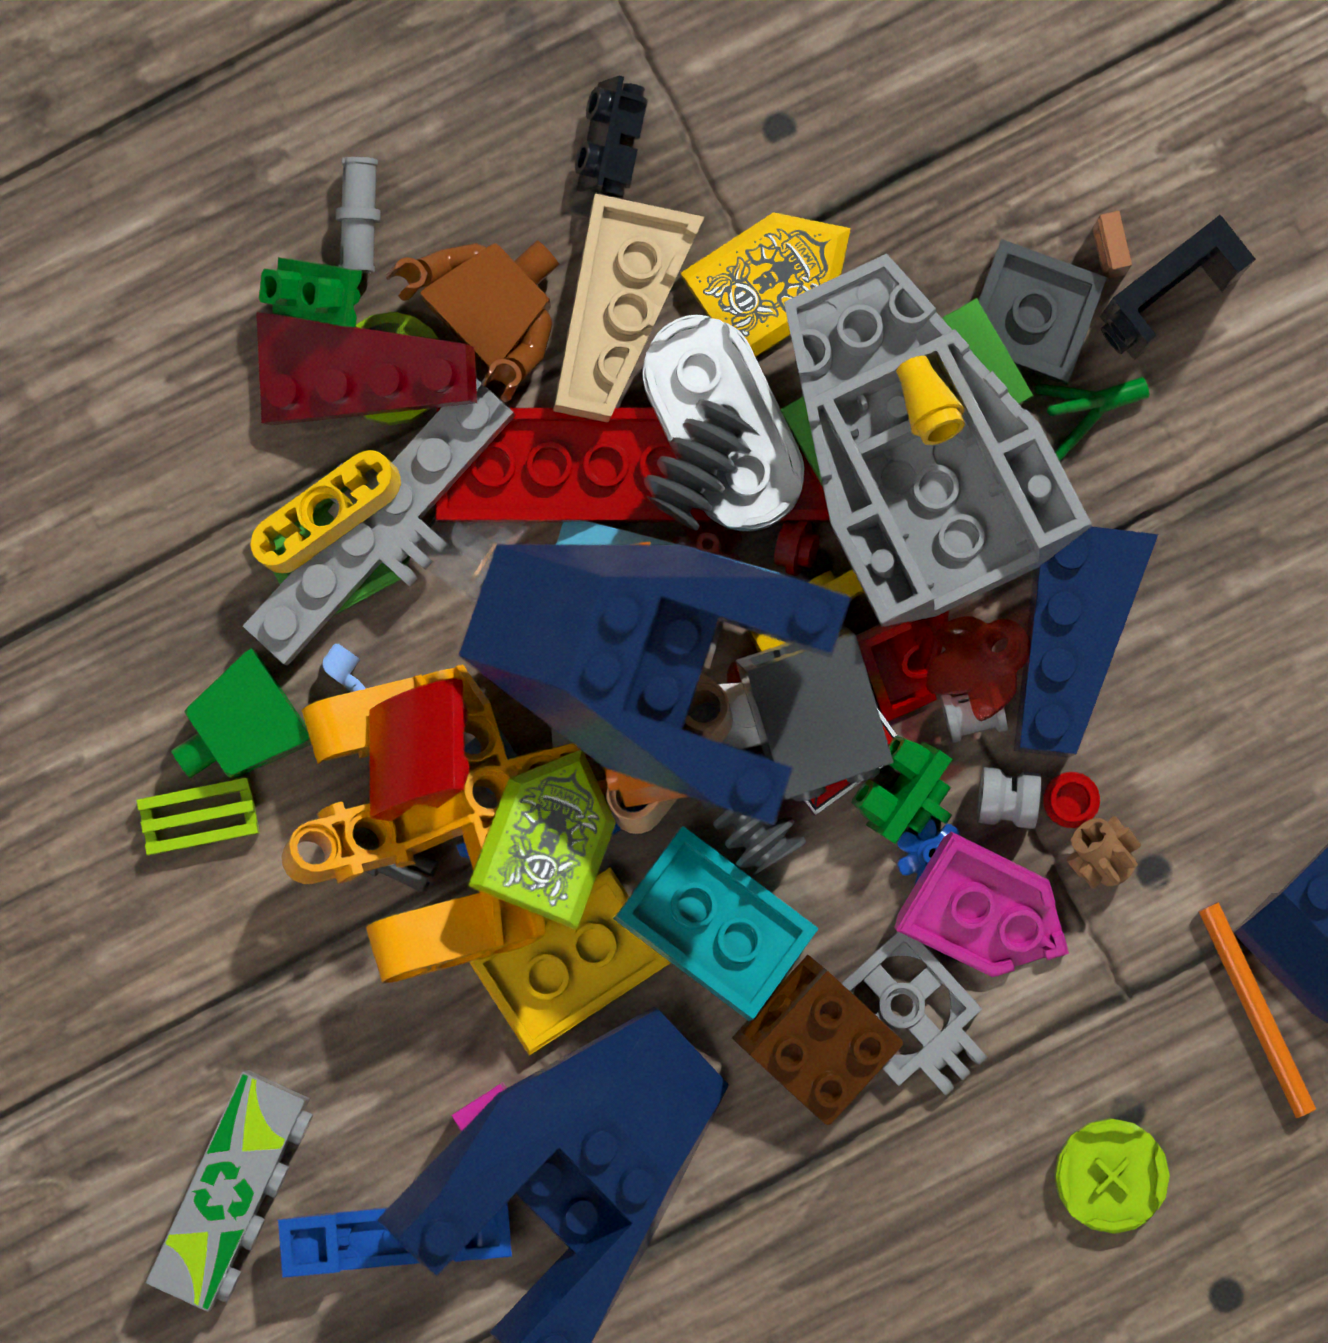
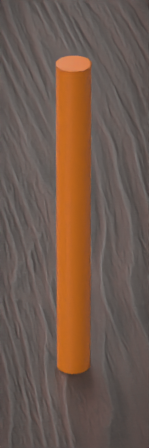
[1198,902,1316,1118]

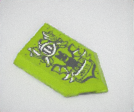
[468,750,616,930]

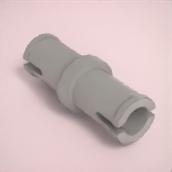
[336,157,381,273]

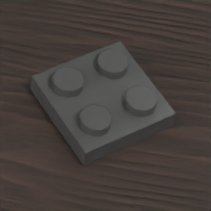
[978,239,1107,386]

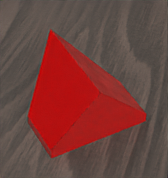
[856,610,950,722]

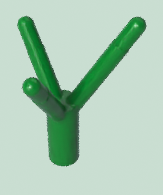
[1035,377,1150,462]

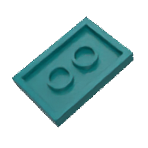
[613,826,819,1021]

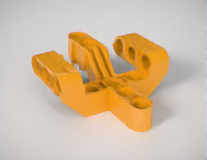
[282,664,608,984]

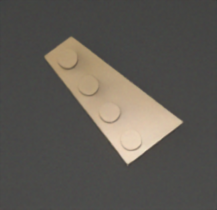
[553,194,704,422]

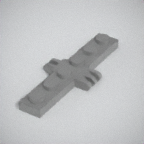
[243,378,516,666]

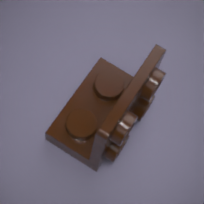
[732,955,903,1125]

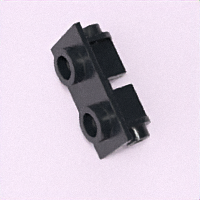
[575,75,648,198]

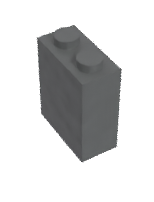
[736,625,893,801]

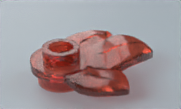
[926,616,1030,721]

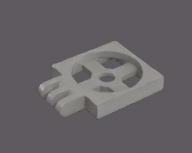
[842,931,988,1096]

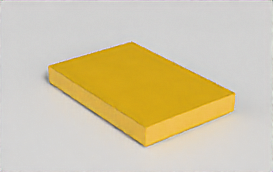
[469,867,671,1056]

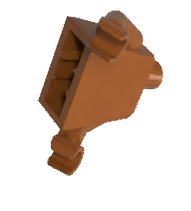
[386,240,560,402]

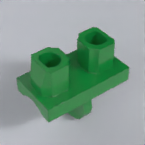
[259,257,362,327]
[851,735,952,844]

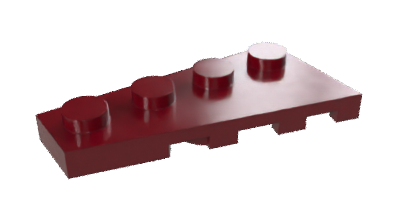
[256,312,477,426]

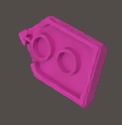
[895,832,1069,977]

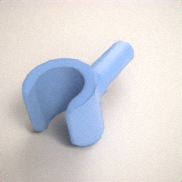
[323,644,366,692]

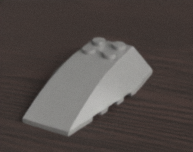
[784,253,1092,627]

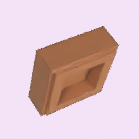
[1092,211,1132,279]

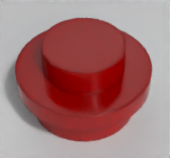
[774,520,819,576]
[1043,772,1100,829]

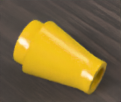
[896,356,965,445]

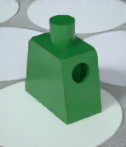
[171,648,311,779]

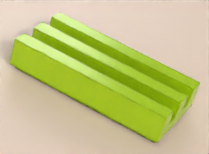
[136,777,260,856]

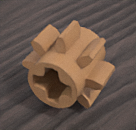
[1067,816,1141,889]

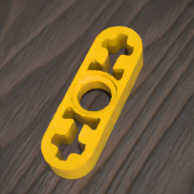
[250,450,401,573]

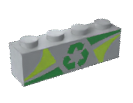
[146,1070,313,1312]

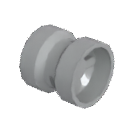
[977,767,1041,829]

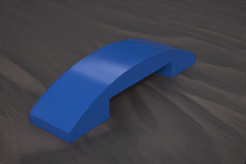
[278,1202,512,1278]

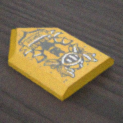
[680,212,851,357]

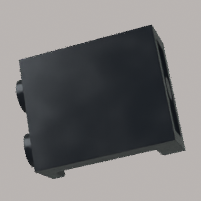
[1100,214,1256,360]

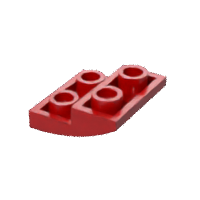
[369,678,469,822]

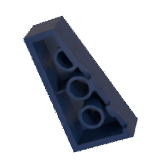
[1014,527,1158,758]

